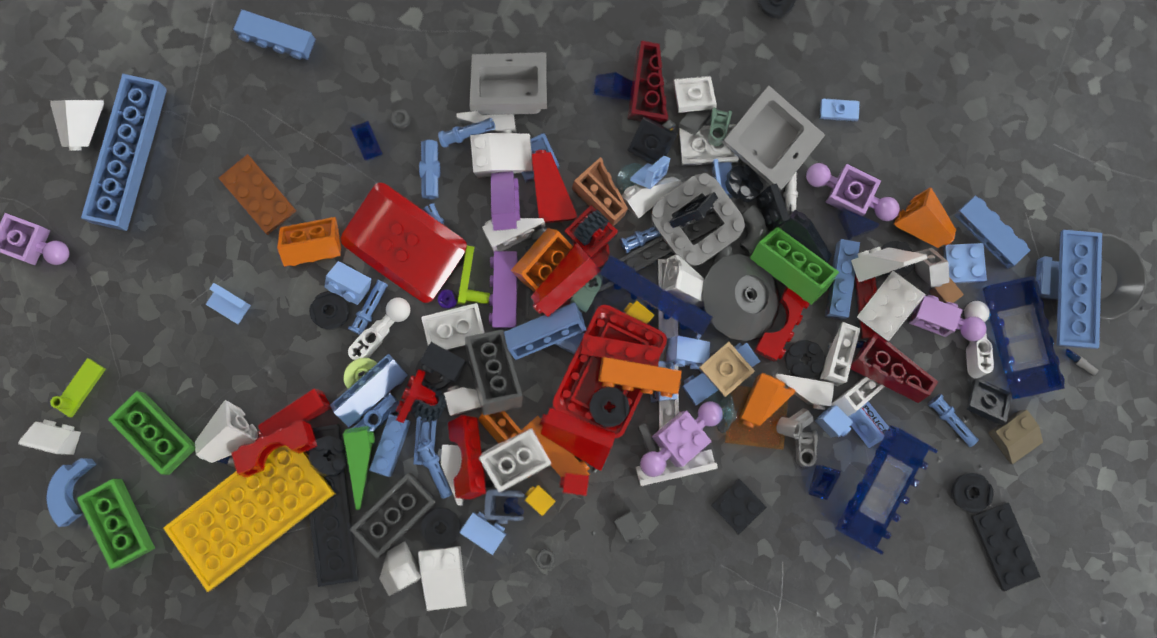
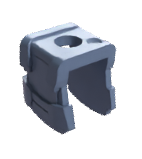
[484,489,525,524]

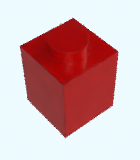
[559,472,589,496]

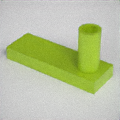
[457,246,490,305]
[50,358,106,417]

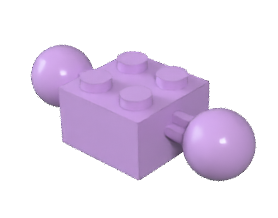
[806,163,900,221]
[0,213,69,265]
[909,295,986,341]
[640,401,723,477]

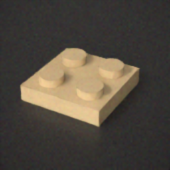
[699,342,755,397]

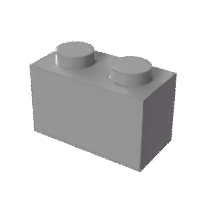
[915,248,950,287]

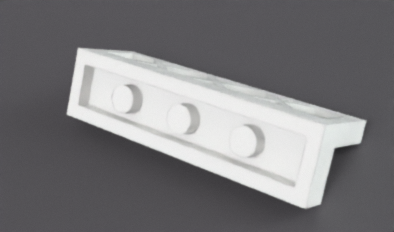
[636,450,718,486]

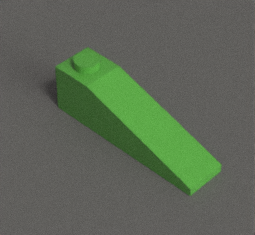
[343,426,375,510]

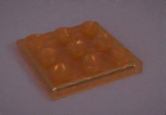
[724,386,788,450]

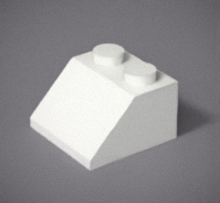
[19,419,81,455]

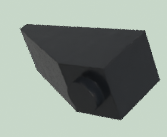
[781,209,832,263]

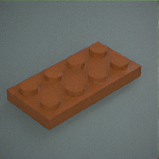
[219,154,297,235]

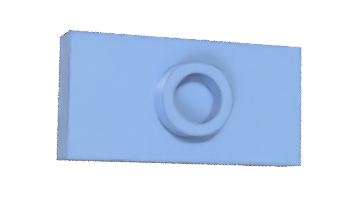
[820,99,859,121]

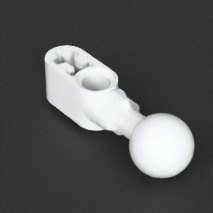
[348,297,410,360]
[964,301,994,378]

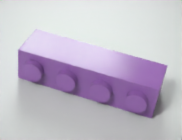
[491,171,520,231]
[489,251,518,330]

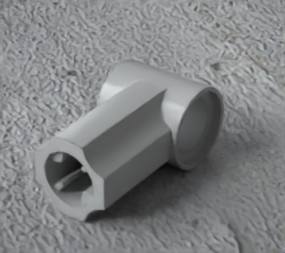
[777,408,813,439]

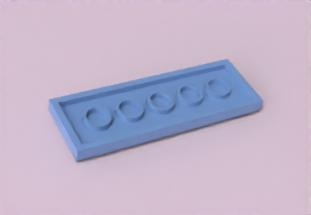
[1057,230,1102,349]

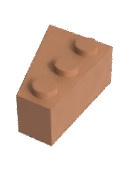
[572,157,628,226]

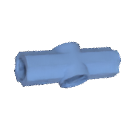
[419,140,440,199]
[353,393,399,432]

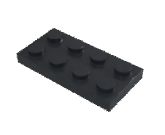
[971,502,1041,591]

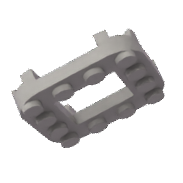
[651,173,745,266]

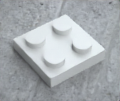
[674,76,717,112]

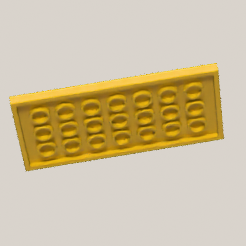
[164,446,335,592]

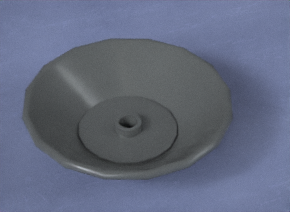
[1100,234,1146,320]
[702,254,780,341]

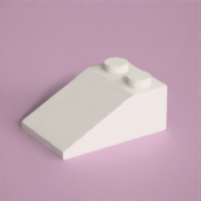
[470,133,533,178]
[482,218,545,252]
[851,247,928,282]
[479,429,552,492]
[418,546,467,611]

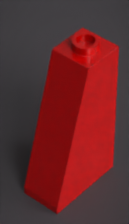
[532,150,577,223]
[531,243,601,317]
[258,388,331,437]
[539,408,616,471]

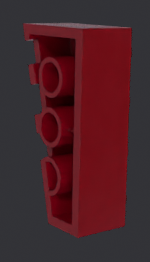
[628,41,668,125]
[850,333,938,403]

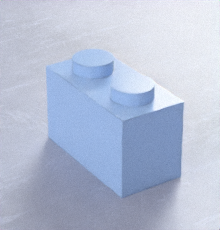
[325,261,371,305]
[666,336,710,370]
[815,405,853,437]
[460,511,507,555]

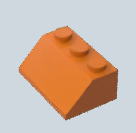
[277,217,341,267]
[511,228,573,292]

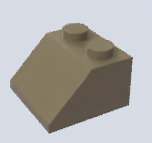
[988,410,1043,465]

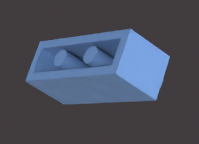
[370,414,411,477]

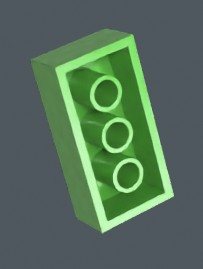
[750,227,839,305]
[108,391,195,475]
[77,479,156,569]

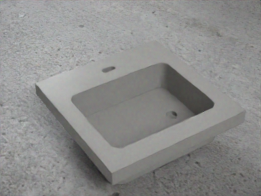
[470,53,547,115]
[722,86,825,191]

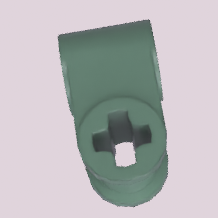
[708,107,732,146]
[569,275,602,313]

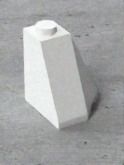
[50,100,104,150]
[660,255,705,307]
[195,400,258,463]
[380,541,421,596]

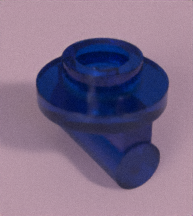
[503,497,524,515]

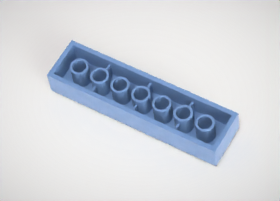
[81,74,167,231]

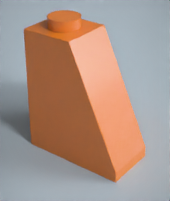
[894,187,956,248]
[739,373,796,428]

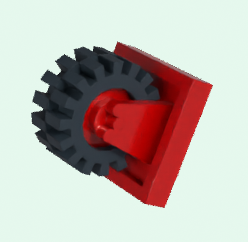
[564,205,618,259]
[396,369,447,423]

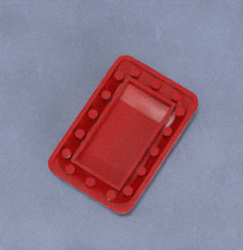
[341,183,468,303]
[553,305,667,438]

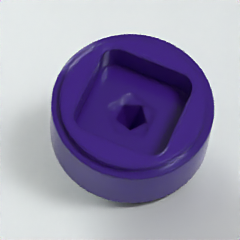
[438,289,458,309]

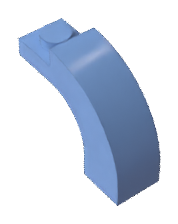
[47,458,96,527]

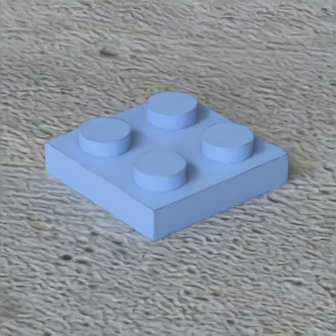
[943,243,987,283]

